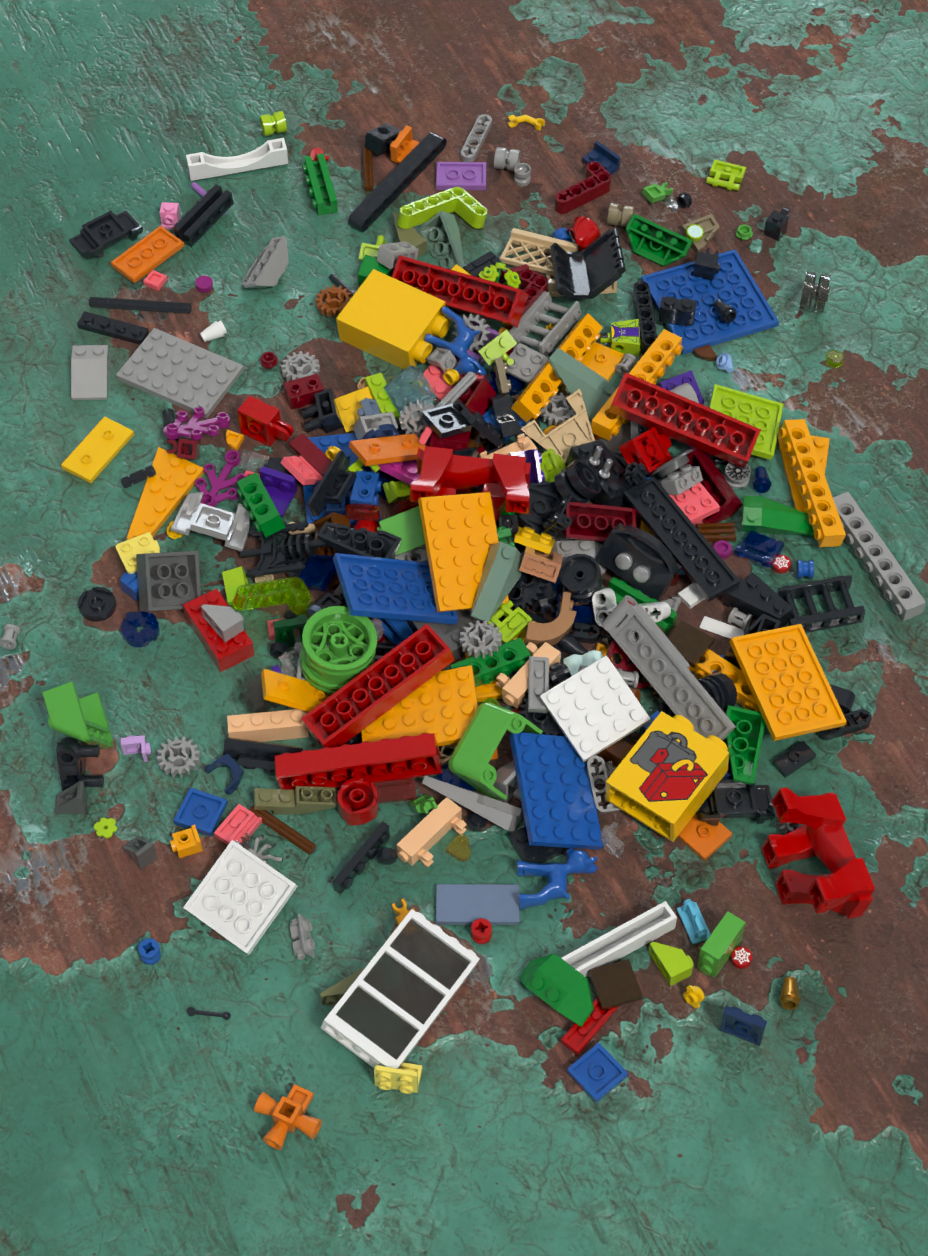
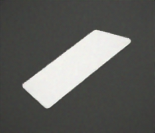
[700,616,744,639]

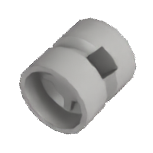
[494,147,521,171]

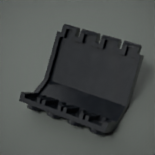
[550,228,626,299]

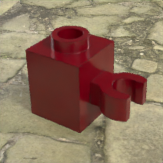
[166,437,201,459]

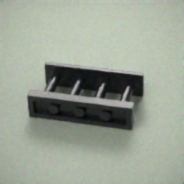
[777,575,865,633]

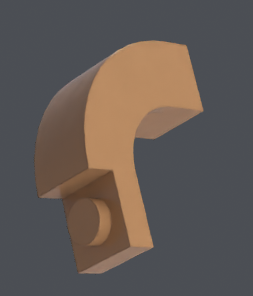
[524,592,576,648]

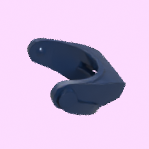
[205,754,245,795]

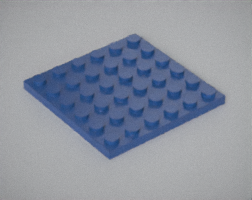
[641,249,779,354]

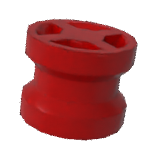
[471,918,492,944]

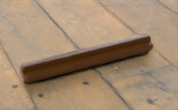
[362,140,373,191]
[249,804,316,854]

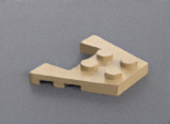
[521,389,595,465]

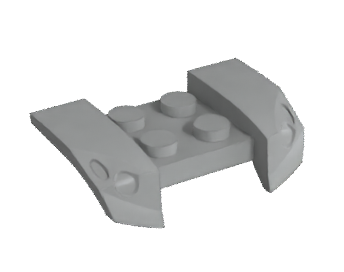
[171,492,252,551]

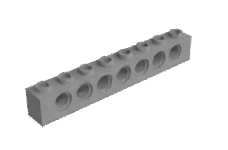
[833,492,926,621]

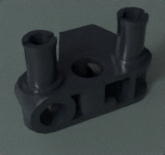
[56,737,104,791]

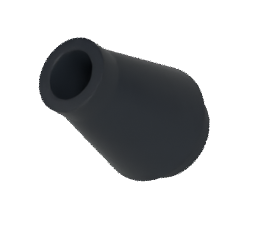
[713,299,737,323]
[559,634,588,655]

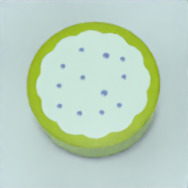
[686,224,704,242]

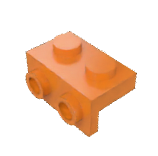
[389,125,420,164]

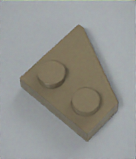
[681,214,720,254]
[491,357,511,395]

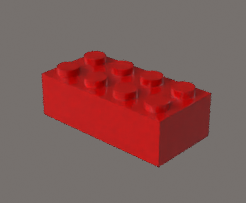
[183,588,255,672]

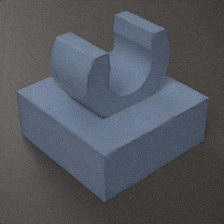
[357,398,381,417]

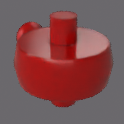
[309,147,329,161]

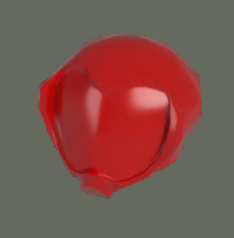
[567,216,601,251]

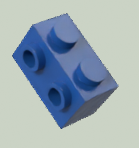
[350,471,382,514]

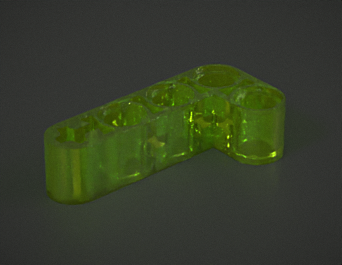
[232,577,312,615]

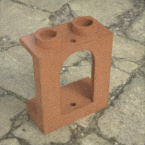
[519,546,563,583]

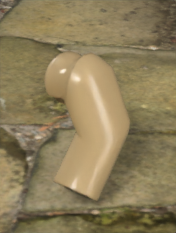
[288,522,315,535]

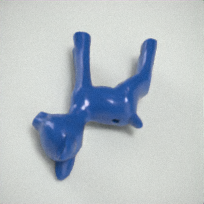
[424,306,486,375]
[518,848,598,910]

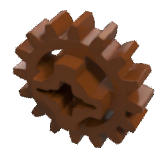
[315,285,352,319]

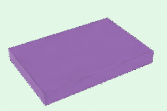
[436,162,486,190]

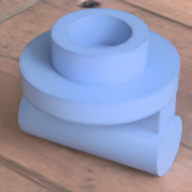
[716,353,734,373]

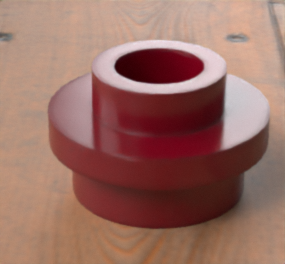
[260,352,278,368]

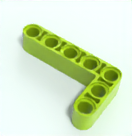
[397,187,487,229]

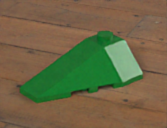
[742,495,814,536]
[726,705,765,785]

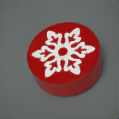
[771,555,791,574]
[731,947,752,969]

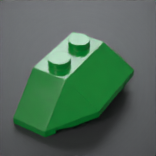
[626,213,693,267]
[519,953,594,1027]

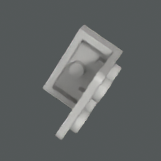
[507,343,548,384]

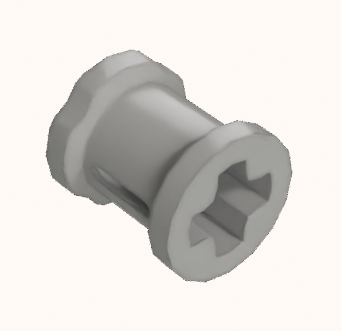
[615,353,638,376]
[727,607,752,631]
[0,624,21,650]

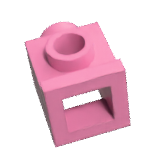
[160,202,181,230]

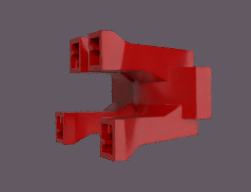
[410,446,531,522]
[761,787,875,919]

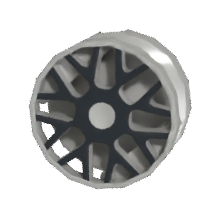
[724,463,751,490]

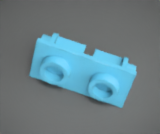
[677,899,711,945]

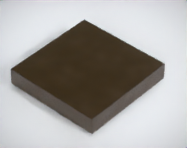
[668,621,715,668]
[588,959,643,1011]

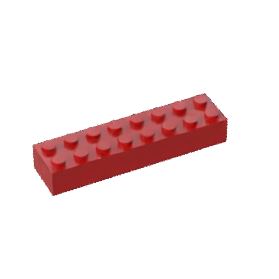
[392,255,529,328]
[609,372,761,468]
[301,624,454,748]
[275,733,442,790]

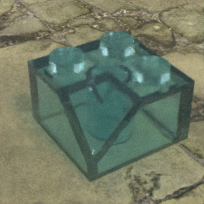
[384,365,438,414]

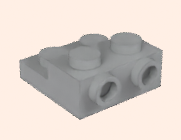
[658,464,703,495]

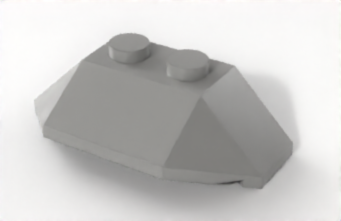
[242,236,289,289]
[544,540,610,579]

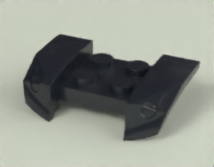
[69,211,144,258]
[695,779,775,826]

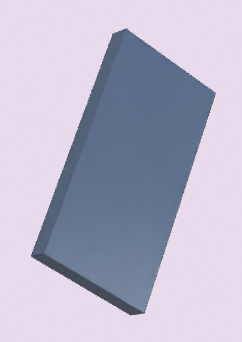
[436,884,520,925]

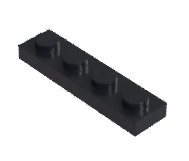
[77,311,149,345]
[333,821,390,894]

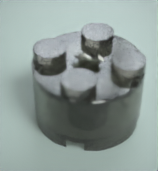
[238,674,281,714]

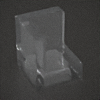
[238,449,269,473]

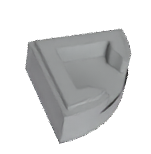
[661,597,682,613]

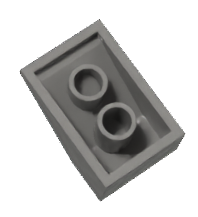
[71,345,111,400]

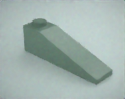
[417,211,464,270]
[548,348,616,421]
[470,541,523,623]

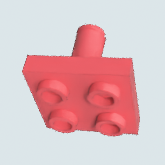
[670,482,720,528]

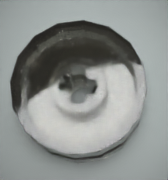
[799,271,831,312]

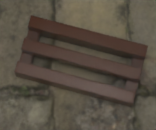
[697,523,736,542]

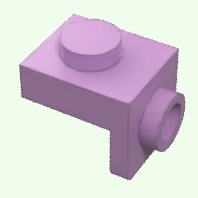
[121,735,151,762]

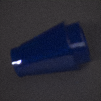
[753,466,771,493]

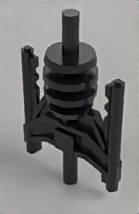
[240,521,329,578]

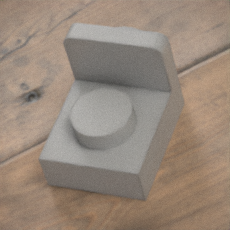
[426,347,458,373]

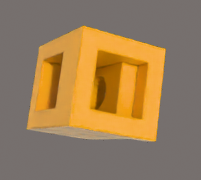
[170,825,203,858]

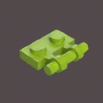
[706,159,746,191]
[487,600,532,644]

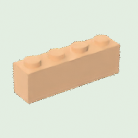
[227,709,309,742]

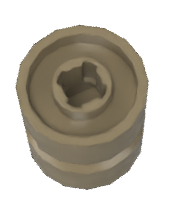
[607,203,635,228]

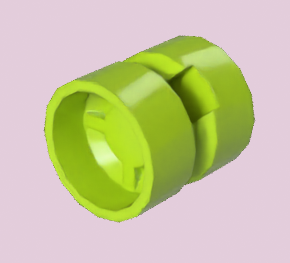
[259,111,287,137]

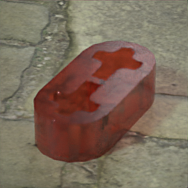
[345,503,380,521]

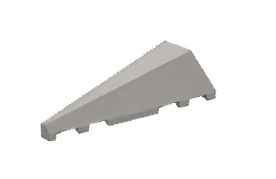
[422,775,524,832]

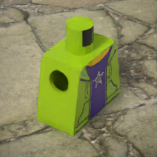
[600,319,640,356]

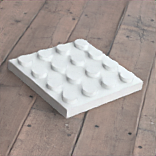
[540,655,651,762]
[183,840,298,955]

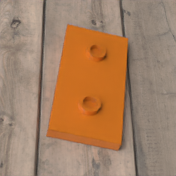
[110,226,184,284]
[349,433,426,466]
[677,814,733,861]

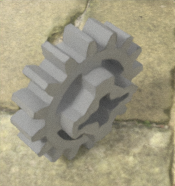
[452,313,491,352]
[281,351,320,382]
[540,392,575,426]
[399,400,436,437]
[460,620,502,659]
[157,736,201,778]

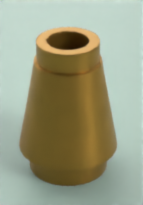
[779,977,800,1010]

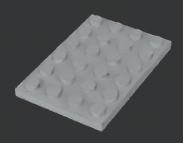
[116,328,244,419]

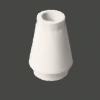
[200,320,227,342]

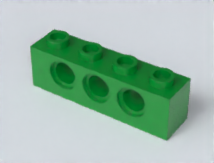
[237,472,286,537]
[450,637,531,687]

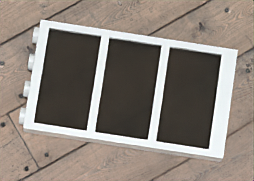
[321,909,480,1069]

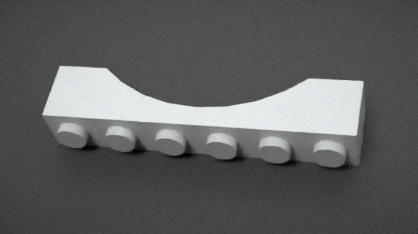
[186,138,288,181]

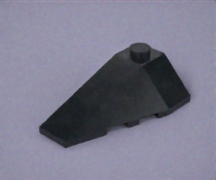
[317,522,402,559]

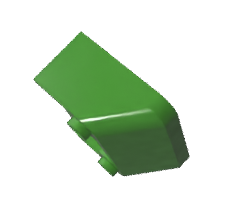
[42,682,113,749]
[448,703,543,800]

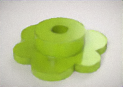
[94,818,117,839]

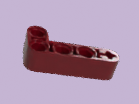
[555,161,611,214]
[504,269,548,330]

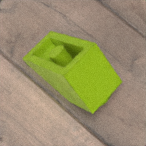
[648,942,694,986]

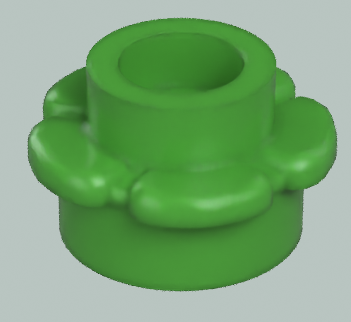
[736,225,753,240]

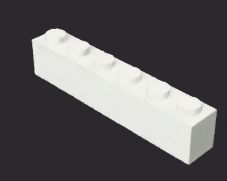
[562,901,677,977]

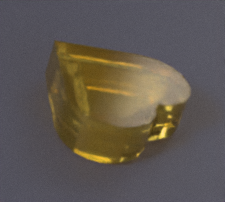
[446,835,471,862]

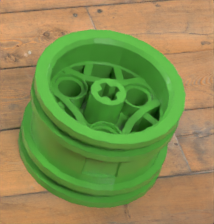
[300,606,377,694]

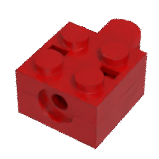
[237,395,294,447]
[618,427,672,473]

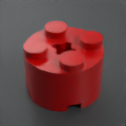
[337,778,379,826]

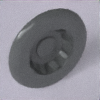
[649,449,693,479]

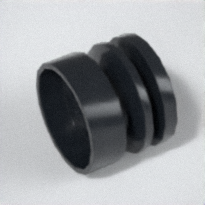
[697,672,737,713]

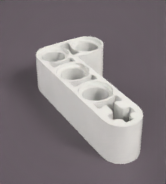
[592,588,671,627]

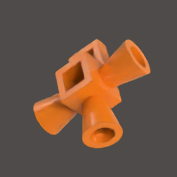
[254,1084,322,1150]

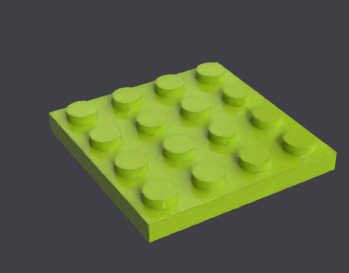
[709,384,784,460]

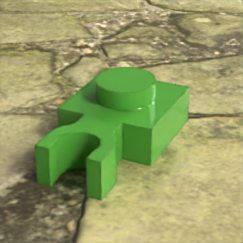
[642,182,673,203]
[409,794,438,814]

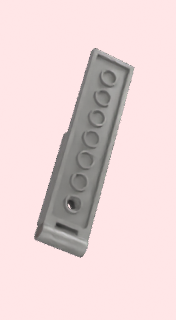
[602,595,736,741]

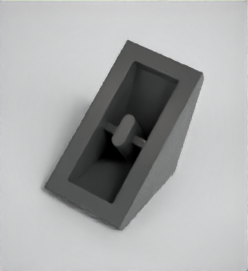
[54,781,88,814]
[122,836,157,870]

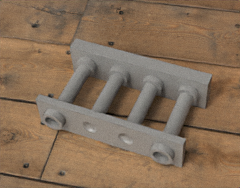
[509,291,581,356]

